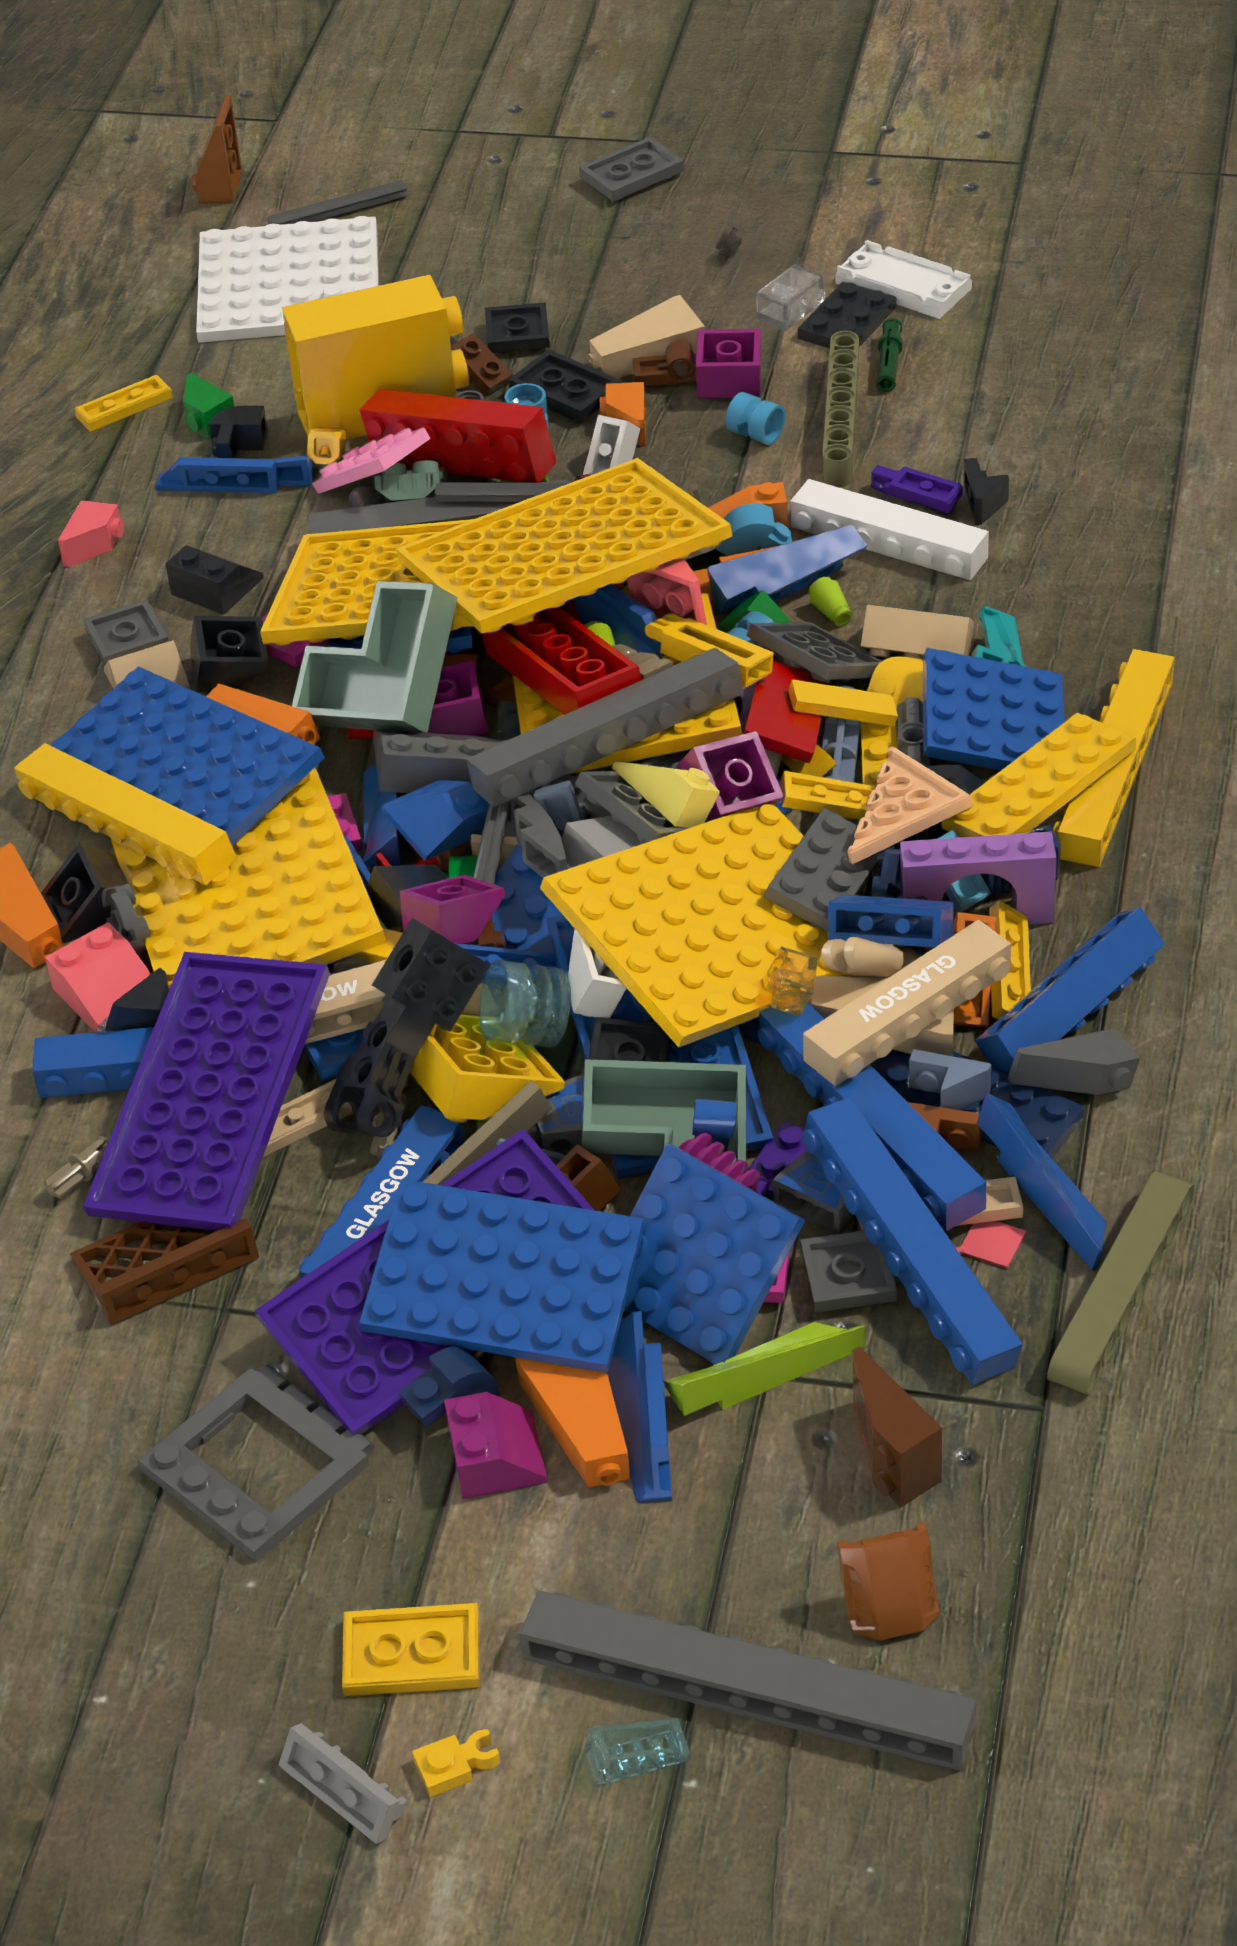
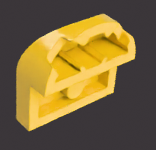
[867,657,923,711]

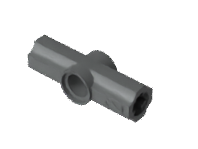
[897,698,930,766]

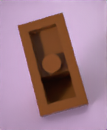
[908,1102,983,1152]

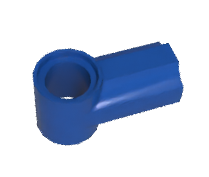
[692,1098,736,1152]

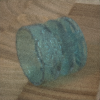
[479,960,571,1048]

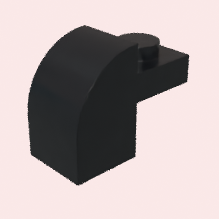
[209,405,268,458]

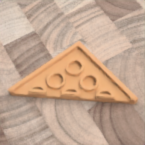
[847,746,973,864]

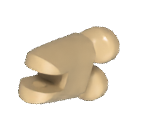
[821,937,921,977]

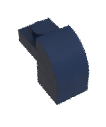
[398,1346,501,1427]

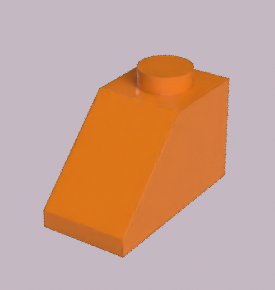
[600,382,646,446]

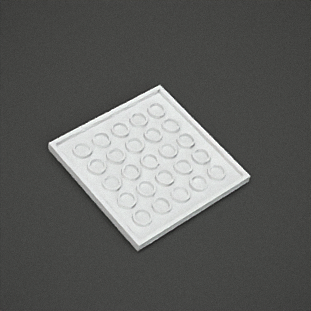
[196,216,379,343]

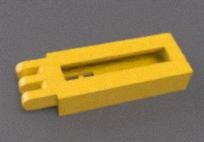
[645,613,774,688]

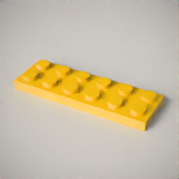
[941,713,1136,837]

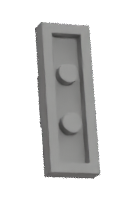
[278,1723,406,1844]

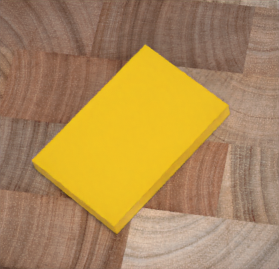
[342,1603,480,1696]

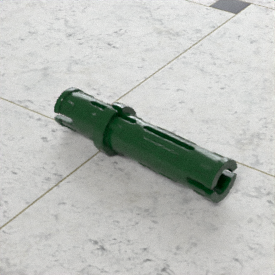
[876,318,903,392]

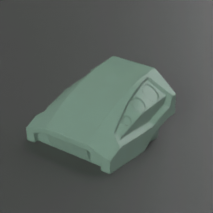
[374,460,450,502]

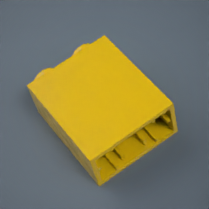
[282,275,469,440]

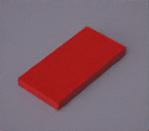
[743,661,829,763]

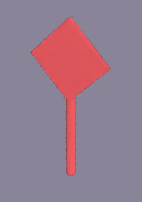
[955,1221,1026,1269]

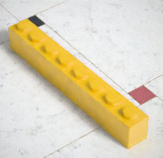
[1053,649,1175,868]
[14,743,237,885]

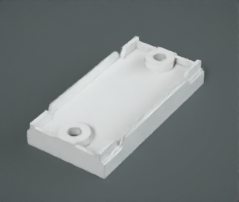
[835,240,972,319]

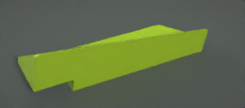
[664,1322,866,1416]

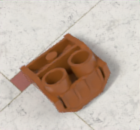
[837,1522,940,1641]

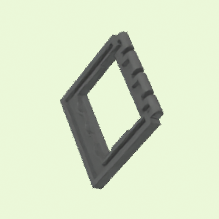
[138,1365,374,1562]

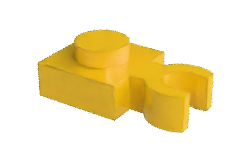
[412,1729,500,1797]

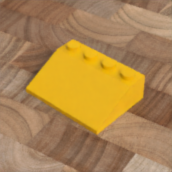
[410,1014,565,1123]

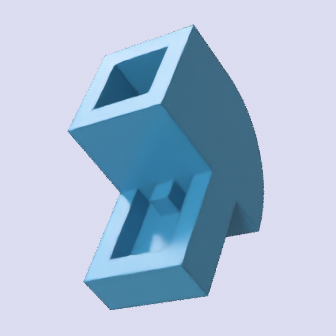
[716,503,792,556]

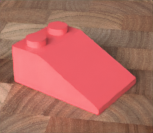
[627,558,707,625]
[45,922,151,1032]

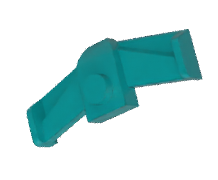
[972,605,1026,667]

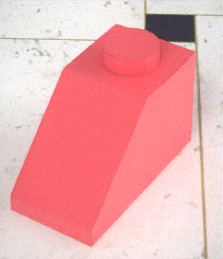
[58,500,124,567]

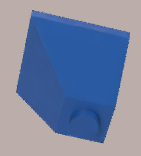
[381,780,489,861]

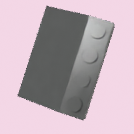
[373,730,512,793]

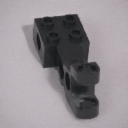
[324,918,490,1137]

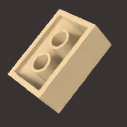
[861,605,978,660]

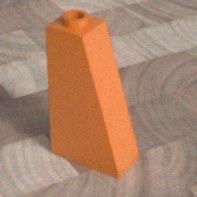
[206,684,321,745]
[0,843,63,969]
[515,1357,630,1488]

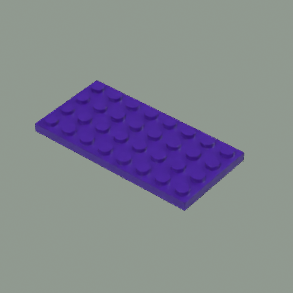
[83,951,330,1231]
[255,1128,594,1436]

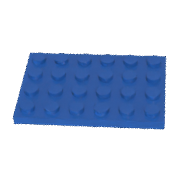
[359,1179,644,1373]

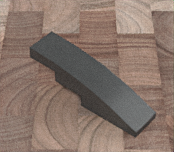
[509,792,567,878]

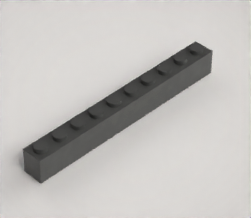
[520,1590,977,1771]

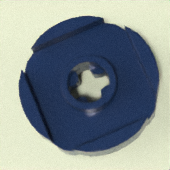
[872,846,900,898]

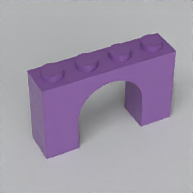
[900,832,1056,925]

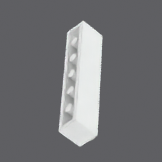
[790,479,989,581]

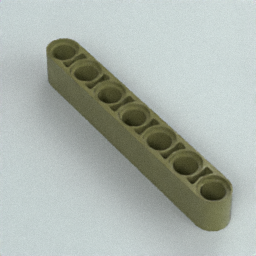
[823,331,859,488]
[1047,1171,1195,1395]

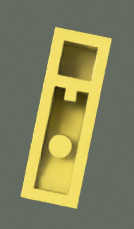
[612,761,720,828]

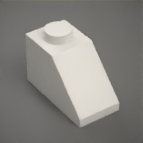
[583,415,641,475]
[566,929,627,1018]

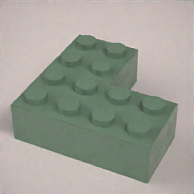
[292,581,458,734]
[582,1059,746,1162]

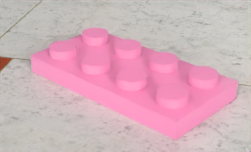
[312,427,431,494]

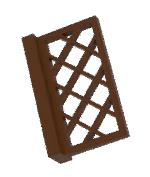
[70,1219,259,1325]

